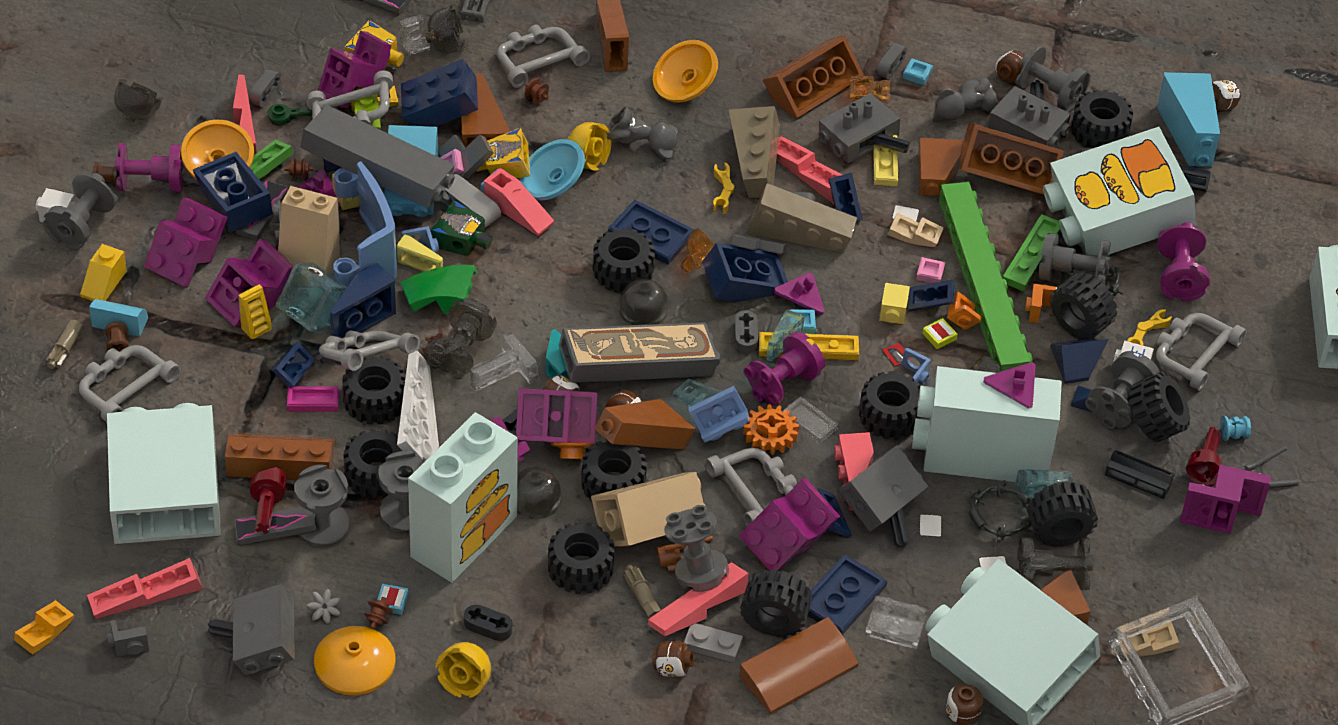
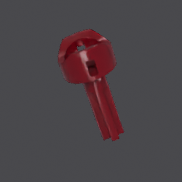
[1186,426,1222,487]
[250,467,286,534]

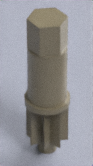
[46,320,83,369]
[624,565,661,619]

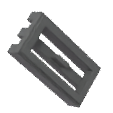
[461,0,490,22]

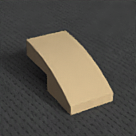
[887,213,944,247]
[1119,621,1181,657]

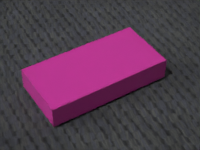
[287,386,339,412]

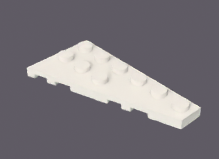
[397,351,439,460]

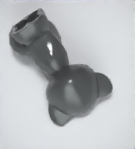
[932,77,997,122]
[607,106,678,159]

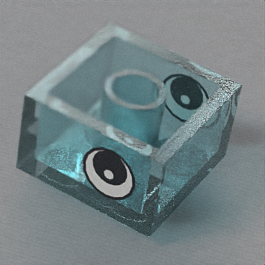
[276,262,347,332]

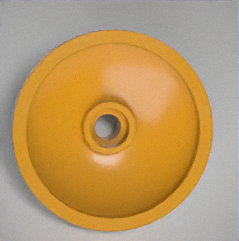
[653,40,718,103]
[181,120,254,179]
[314,626,396,695]

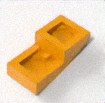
[14,600,74,655]

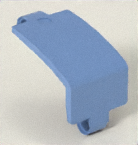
[333,161,397,289]

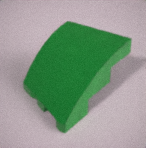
[400,265,477,314]

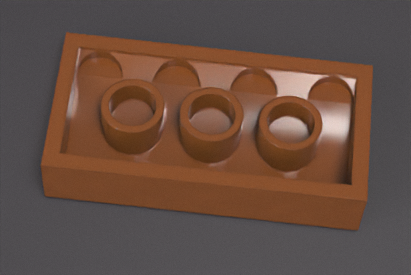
[739,617,859,714]

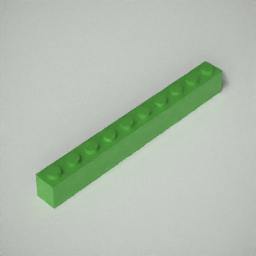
[939,182,1032,373]

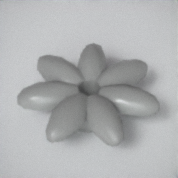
[306,589,341,624]

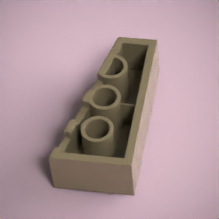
[729,106,780,198]
[746,183,857,253]

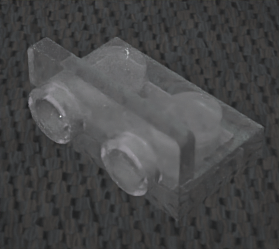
[865,596,927,649]

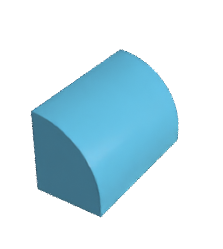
[89,299,148,337]

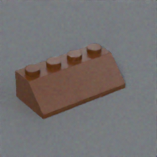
[763,35,864,118]
[960,123,1064,195]
[225,433,336,480]

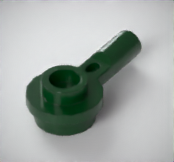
[267,104,312,126]

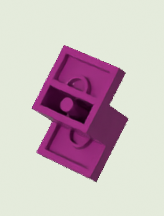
[318,31,392,108]
[144,197,227,287]
[205,239,296,327]
[516,388,598,443]
[1180,465,1271,534]
[739,478,840,571]

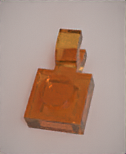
[850,76,890,100]
[680,228,714,273]

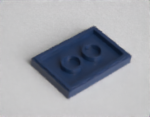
[608,200,695,265]
[808,554,887,635]

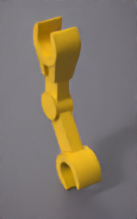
[713,163,734,214]
[1127,309,1172,346]

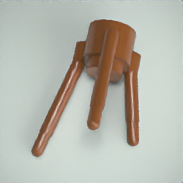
[657,536,713,573]

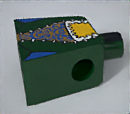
[431,201,493,256]

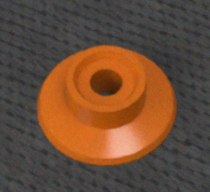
[550,443,596,459]

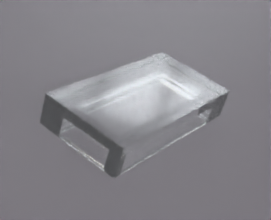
[784,397,838,444]

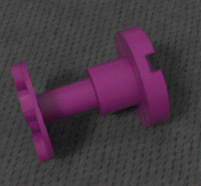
[115,143,184,192]
[1157,222,1210,301]
[743,331,825,406]

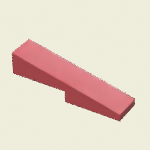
[233,75,257,155]
[776,136,842,204]
[87,558,203,619]
[648,562,748,636]

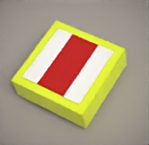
[922,318,958,349]

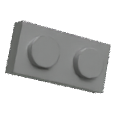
[684,623,743,663]

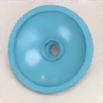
[520,139,585,200]

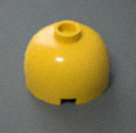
[568,122,611,171]
[435,642,491,698]

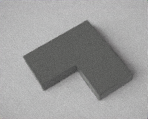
[438,135,494,180]
[732,234,787,254]

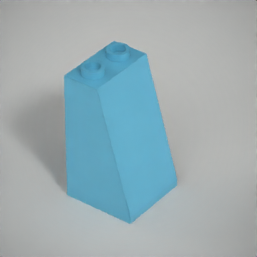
[1157,72,1220,167]
[384,125,438,217]

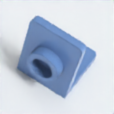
[401,226,439,266]
[902,348,931,386]

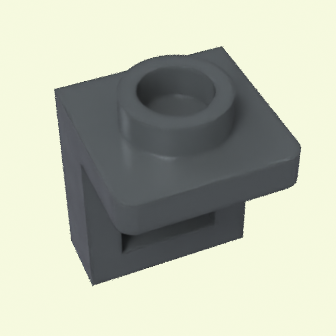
[106,620,149,657]

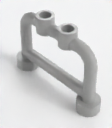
[496,25,590,88]
[307,71,393,125]
[1156,313,1247,391]
[319,330,420,371]
[78,345,181,422]
[704,448,797,527]

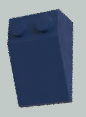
[193,152,273,233]
[702,243,788,302]
[330,263,396,338]

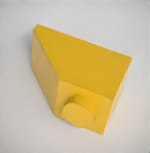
[80,244,127,301]

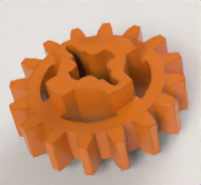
[743,404,799,455]

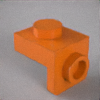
[1025,284,1057,323]
[947,292,981,330]

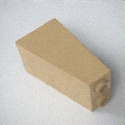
[278,186,340,293]
[591,472,705,547]

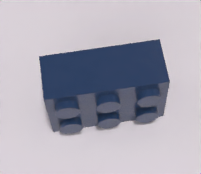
[401,59,478,127]

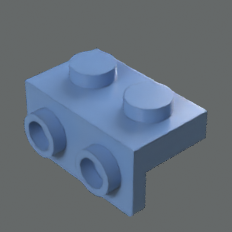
[688,386,749,443]

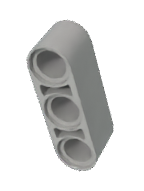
[440,174,501,227]

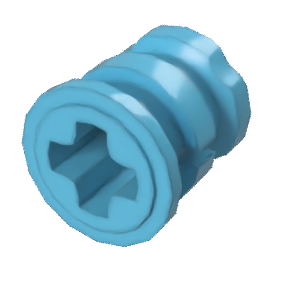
[1220,416,1251,441]

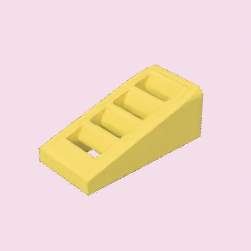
[397,234,443,272]

